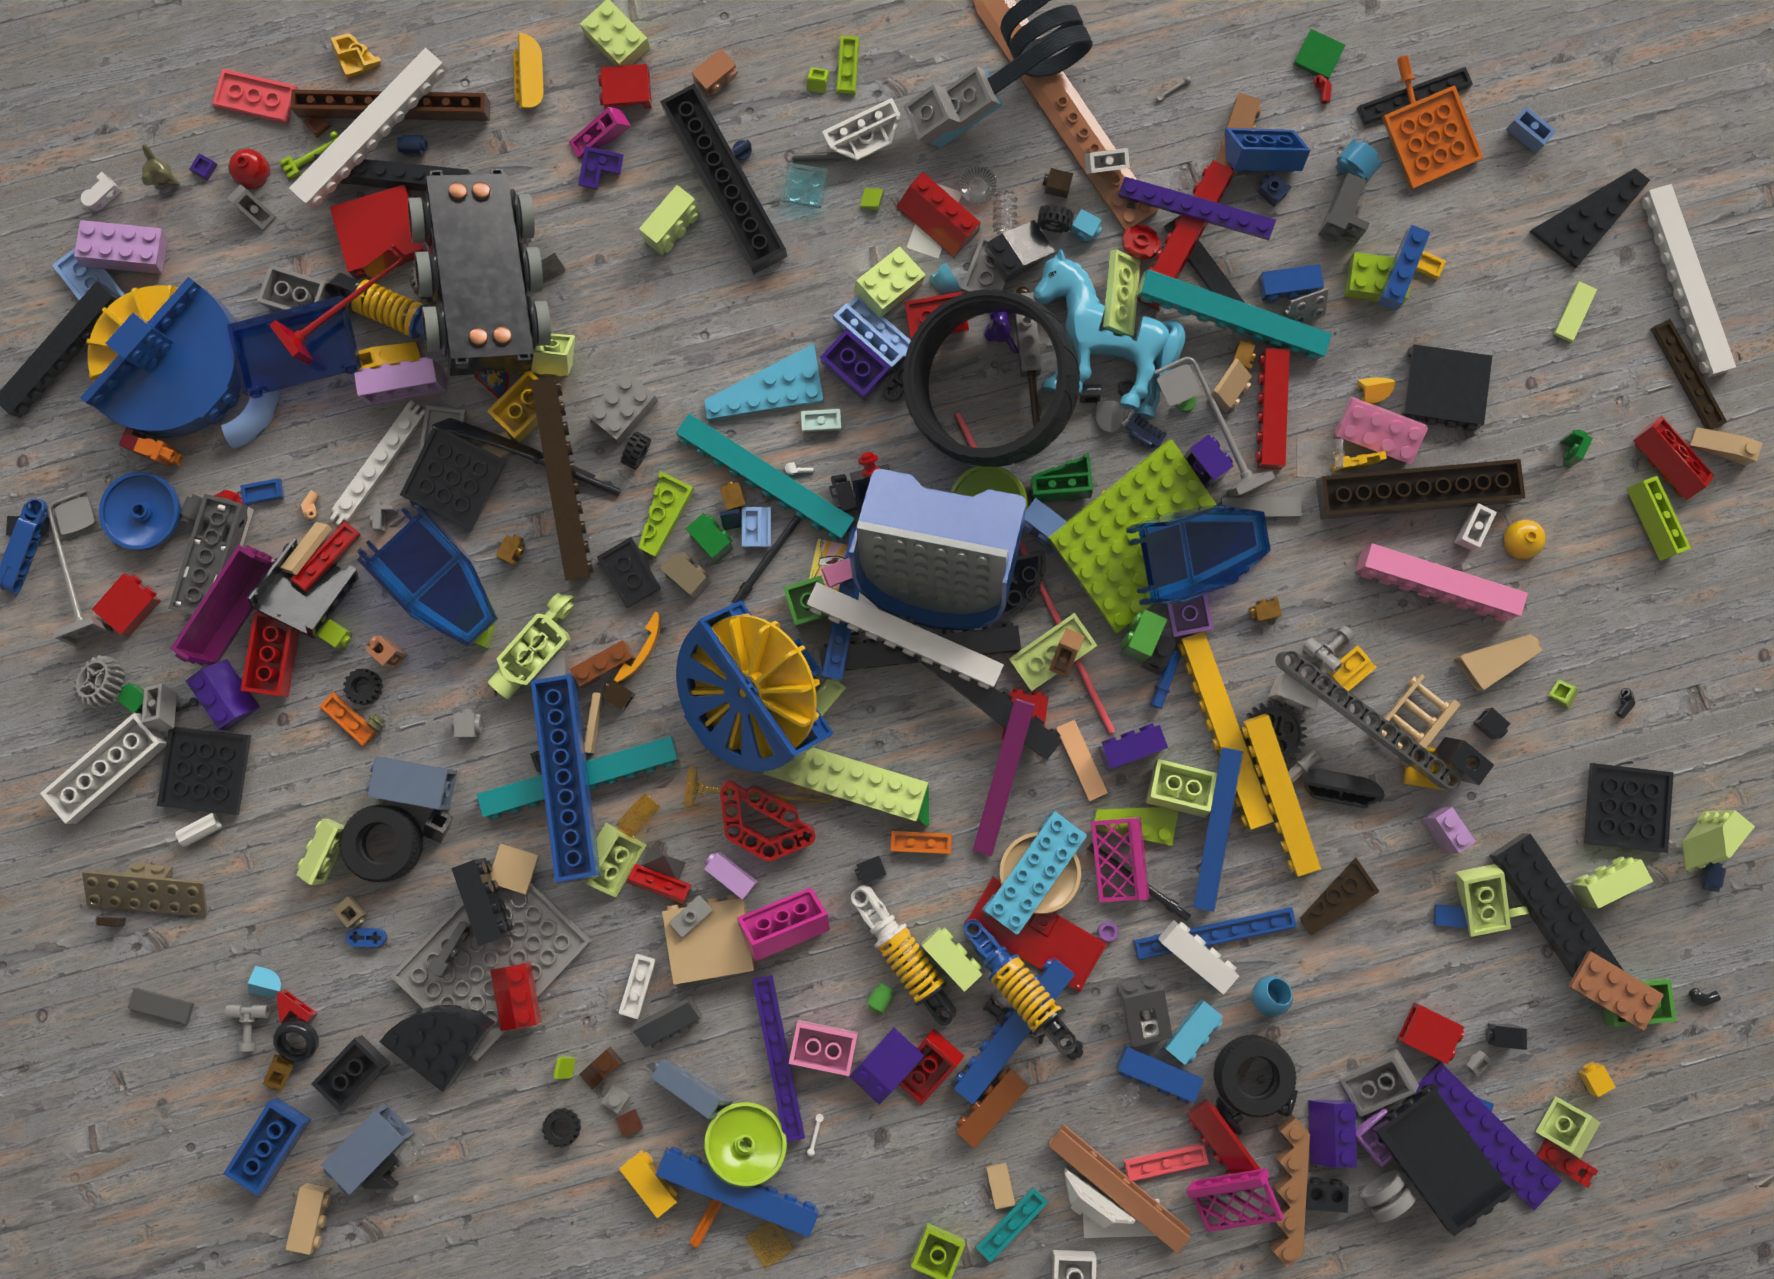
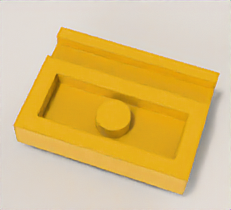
[1326,645,1377,691]

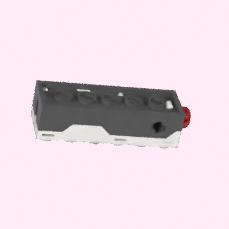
[168,490,254,615]

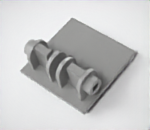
[1284,288,1329,323]

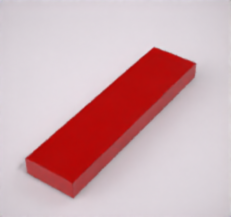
[290,522,361,593]

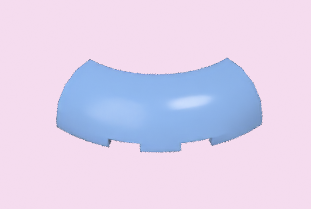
[221,376,280,449]

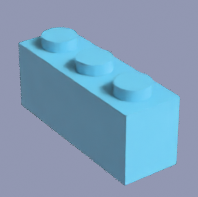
[1163,999,1223,1065]

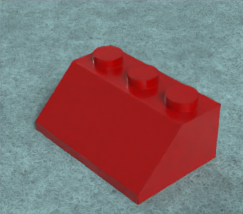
[490,961,542,1031]

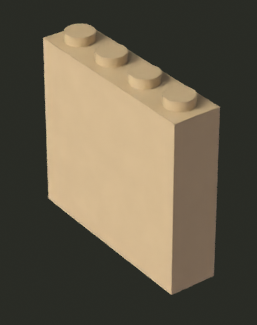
[662,894,756,985]

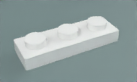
[618,954,656,1019]

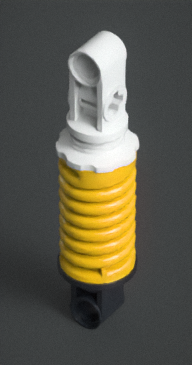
[851,885,956,1026]

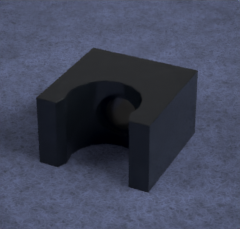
[1433,737,1494,785]

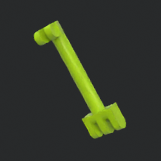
[279,131,339,180]

